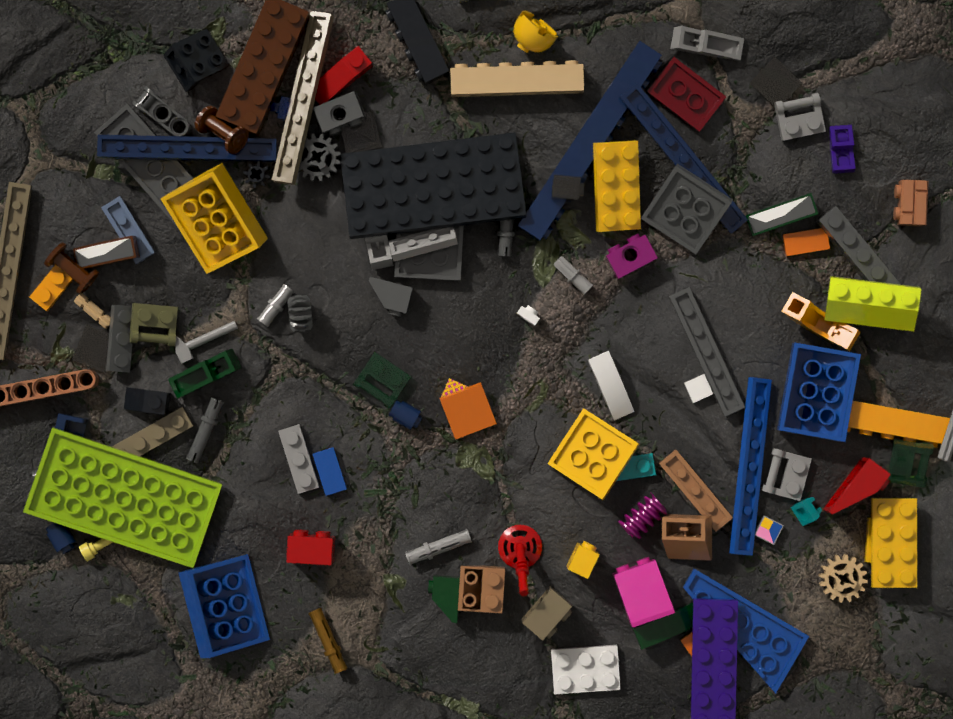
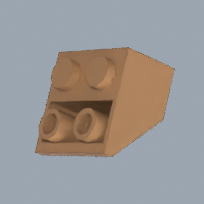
[662,514,712,560]
[458,566,505,613]

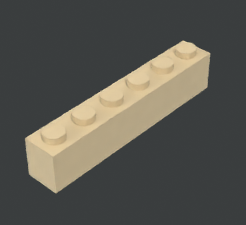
[450,60,584,97]

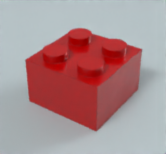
[286,530,335,565]

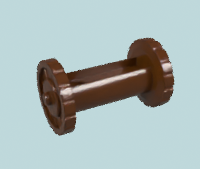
[195,106,249,154]
[44,242,99,295]

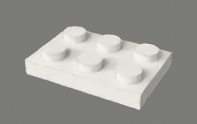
[551,645,620,694]

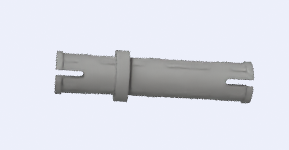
[405,529,472,565]

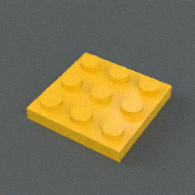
[547,408,640,500]

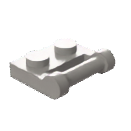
[774,93,826,141]
[762,448,812,501]

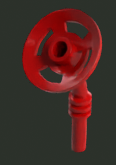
[498,525,542,596]

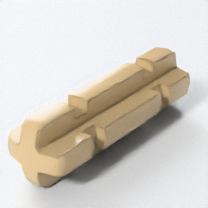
[74,294,110,328]

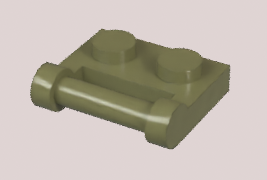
[130,303,178,347]

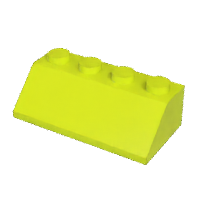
[825,276,921,332]

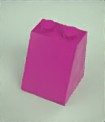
[612,557,675,628]

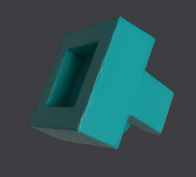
[791,497,822,526]

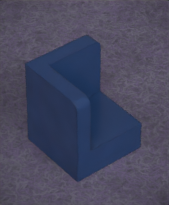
[55,413,88,437]

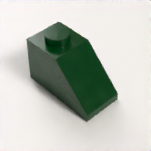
[428,575,460,623]

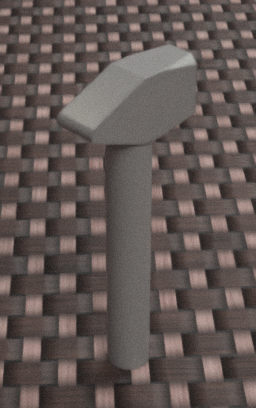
[175,321,238,364]

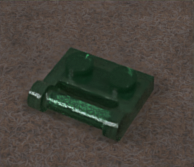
[353,352,412,409]
[887,439,934,487]

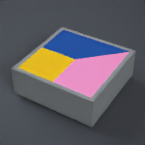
[755,515,784,545]

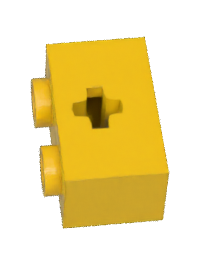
[566,541,600,579]

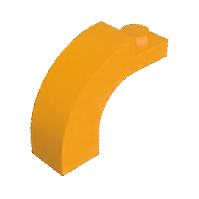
[782,292,860,351]

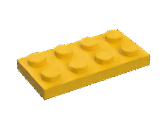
[593,140,641,232]
[871,498,917,588]

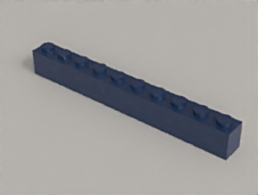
[518,41,662,242]

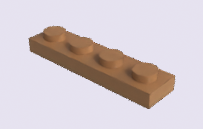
[658,449,733,532]

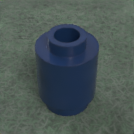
[388,401,423,430]
[46,523,77,554]

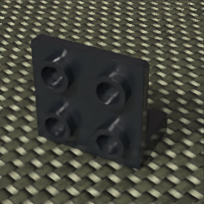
[163,29,229,92]

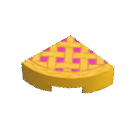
[441,378,468,397]

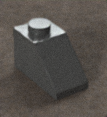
[369,277,413,317]

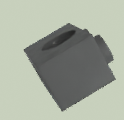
[313,91,367,136]

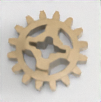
[818,554,868,603]

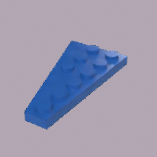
[683,568,809,694]

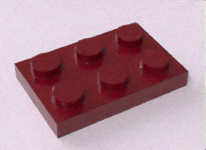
[646,57,726,132]

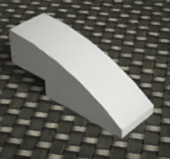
[588,351,634,420]

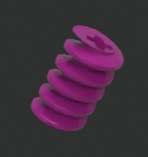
[618,492,667,539]

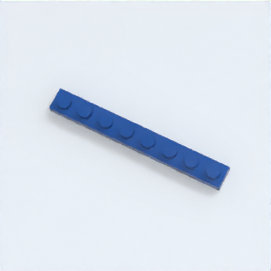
[729,377,772,556]

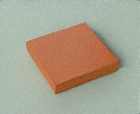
[440,382,497,440]

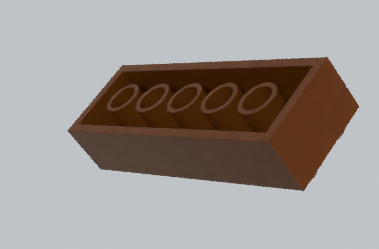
[215,0,310,137]

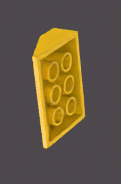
[161,163,268,274]

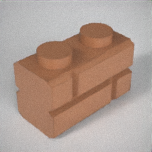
[893,180,928,227]

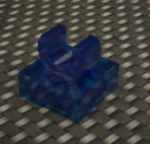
[270,96,291,121]

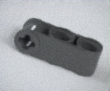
[132,86,192,137]

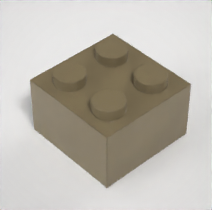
[522,586,572,640]

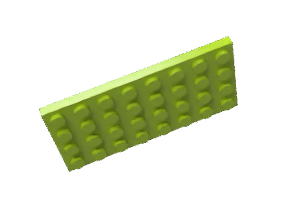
[23,427,222,568]

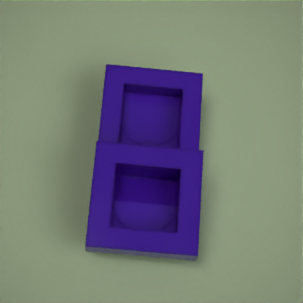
[829,125,856,174]

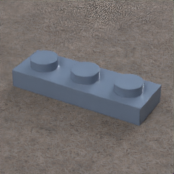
[101,196,156,264]

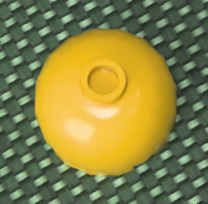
[513,11,558,53]

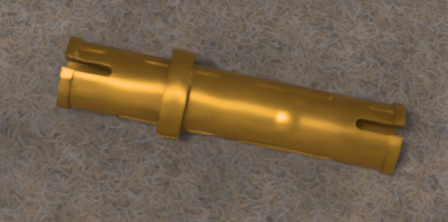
[308,607,348,674]

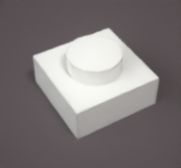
[516,305,540,326]

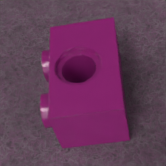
[605,233,658,280]

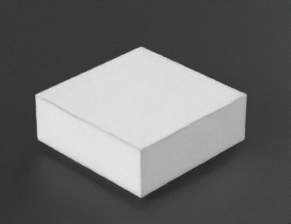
[684,374,713,403]

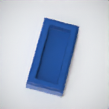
[313,447,347,496]

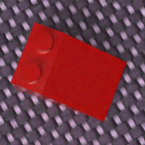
[822,457,891,514]

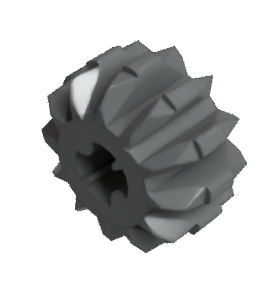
[287,295,313,332]

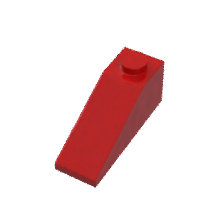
[315,46,373,105]

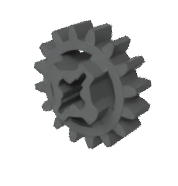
[298,134,341,182]

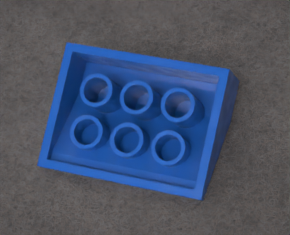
[777,343,861,442]
[178,554,270,658]

